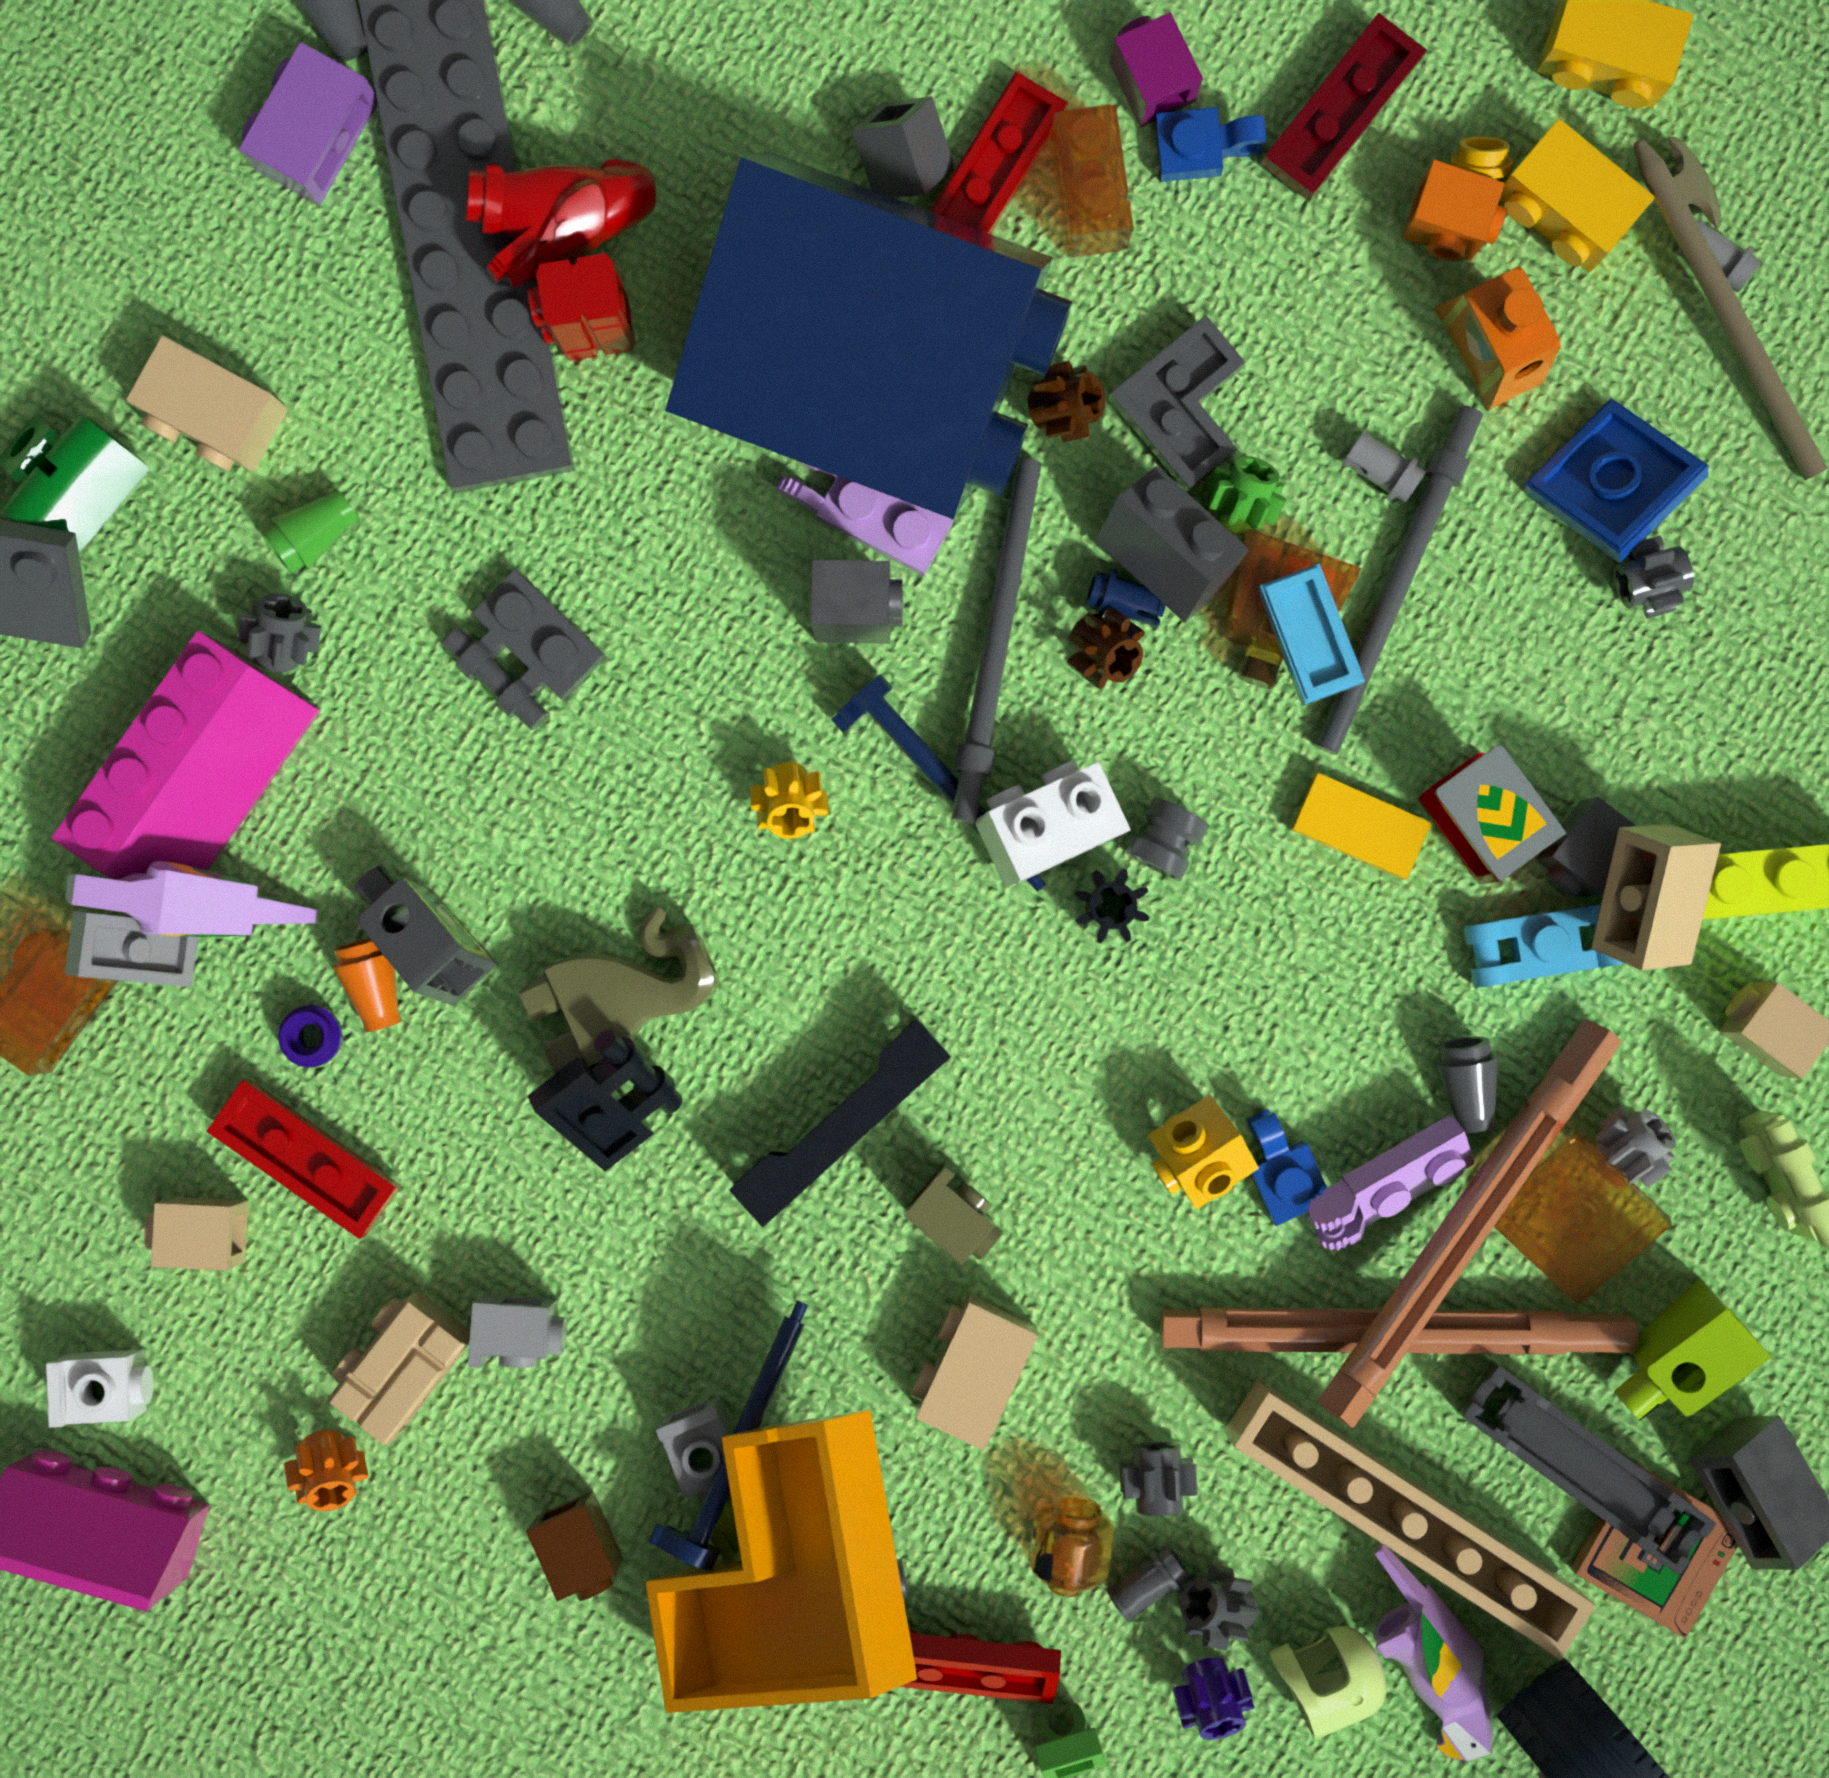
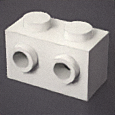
[975,760,1131,889]

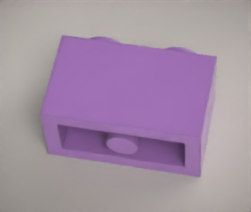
[239,42,378,206]

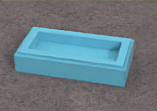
[1257,563,1365,706]

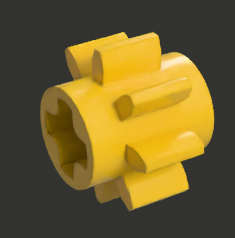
[750,761,829,839]

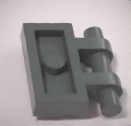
[442,569,607,731]

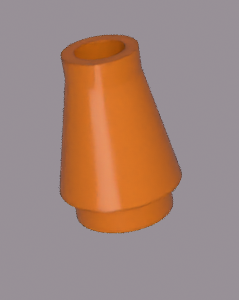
[332,938,402,1032]

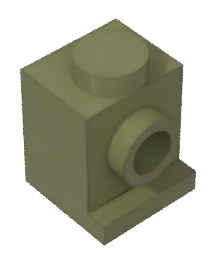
[904,1162,1003,1265]

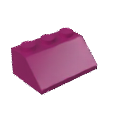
[0,1450,210,1612]

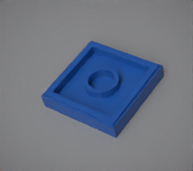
[1524,398,1709,563]

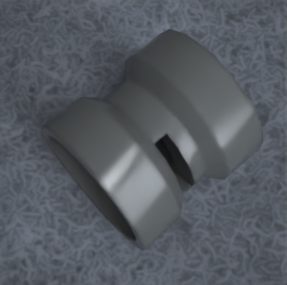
[1126,797,1210,881]

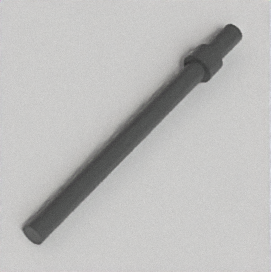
[1314,405,1483,755]
[951,458,1042,824]

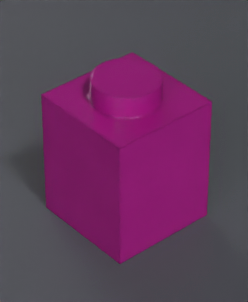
[1109,12,1203,128]

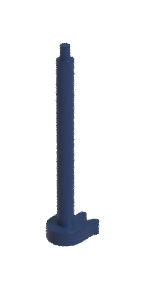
[831,674,1046,892]
[648,1300,808,1571]

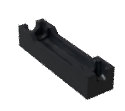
[729,1018,951,1228]

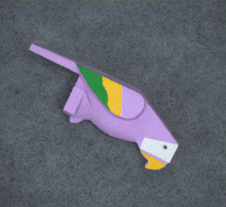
[65,861,318,937]
[1374,1543,1494,1762]

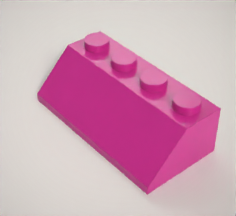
[51,630,321,879]

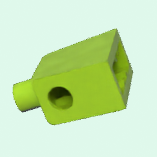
[1614,1278,1772,1421]

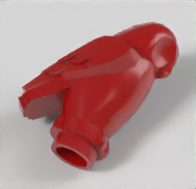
[466,159,656,289]

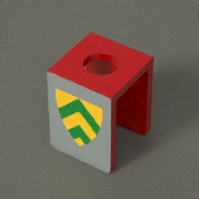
[1418,745,1566,885]

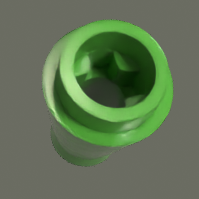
[261,488,359,574]

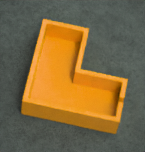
[645,1410,917,1713]

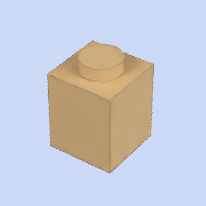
[1719,982,1829,1079]
[144,1197,249,1271]

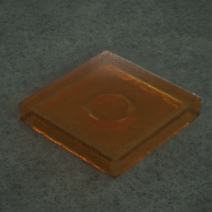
[1494,1131,1672,1305]

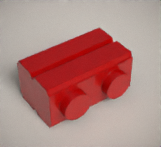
[528,253,636,361]

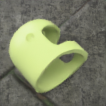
[1269,1626,1387,1740]

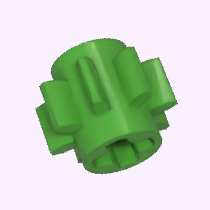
[1205,456,1287,535]

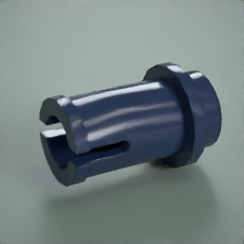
[1085,568,1166,629]

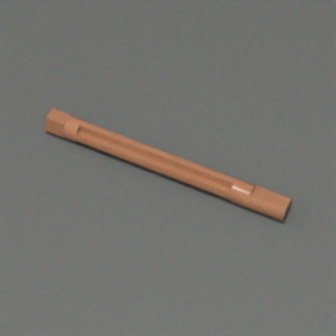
[1317,1019,1621,1429]
[1160,1307,1639,1355]

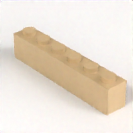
[1224,1379,1596,1660]

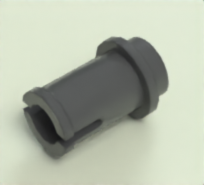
[1106,1545,1190,1622]

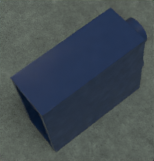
[665,151,1073,519]

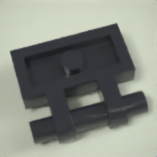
[527,1030,683,1172]

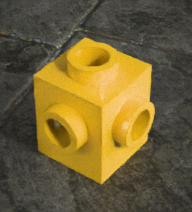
[1147,1094,1259,1210]

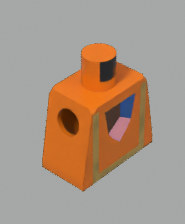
[1435,266,1561,411]

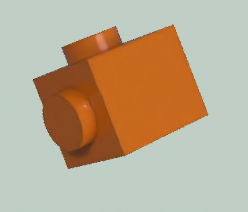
[1401,160,1507,262]

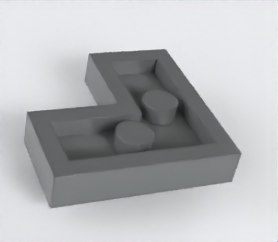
[1109,315,1246,493]

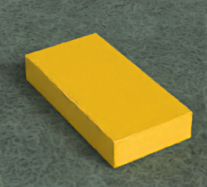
[1290,773,1432,880]

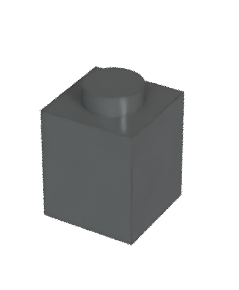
[1535,796,1636,898]

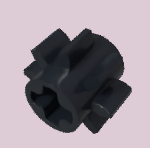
[1073,869,1150,944]

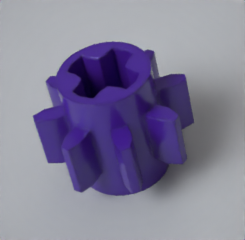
[1172,1657,1255,1740]

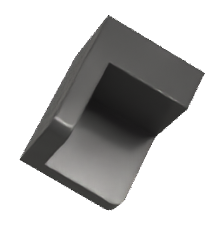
[851,96,953,198]

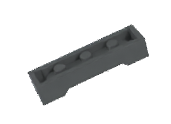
[1457,1361,1717,1576]

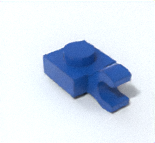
[1155,107,1266,182]
[1246,1109,1327,1226]

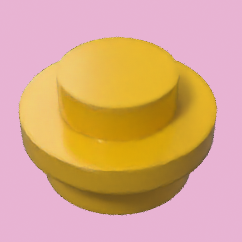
[1450,136,1514,180]

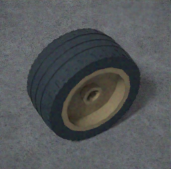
[1497,1658,1670,1778]

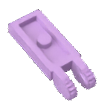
[775,462,954,577]
[1307,1115,1475,1251]

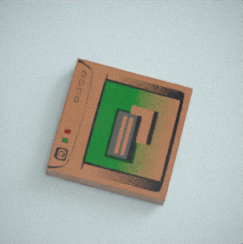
[1570,1461,1738,1639]

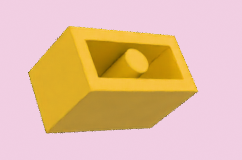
[1536,0,1694,108]
[1500,118,1655,273]

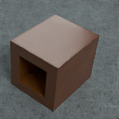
[526,1490,623,1602]

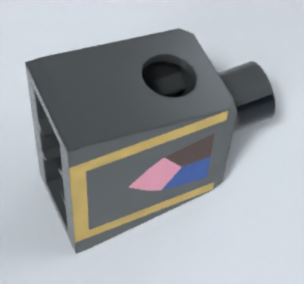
[355,865,498,1006]

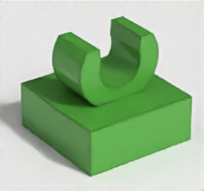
[1034,1703,1107,1778]

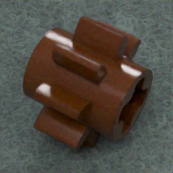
[1028,360,1105,442]
[1067,606,1145,689]

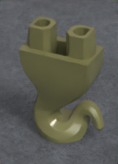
[519,905,720,1074]

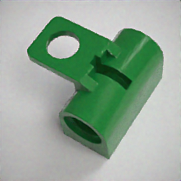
[0,412,150,554]

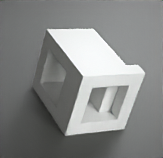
[46,1349,154,1428]

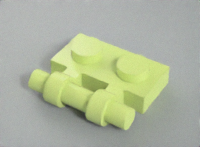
[1737,1110,1829,1247]

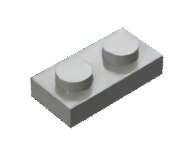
[64,911,199,987]

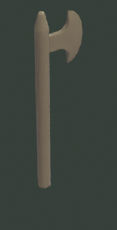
[1634,137,1828,480]

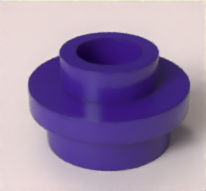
[278,1005,343,1067]

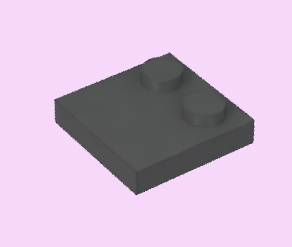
[0,519,91,648]

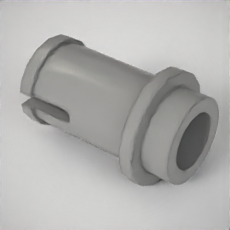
[1675,219,1762,293]
[1342,430,1426,503]

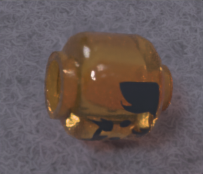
[1028,1495,1115,1597]

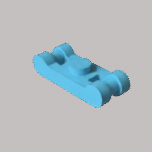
[1463,904,1625,988]

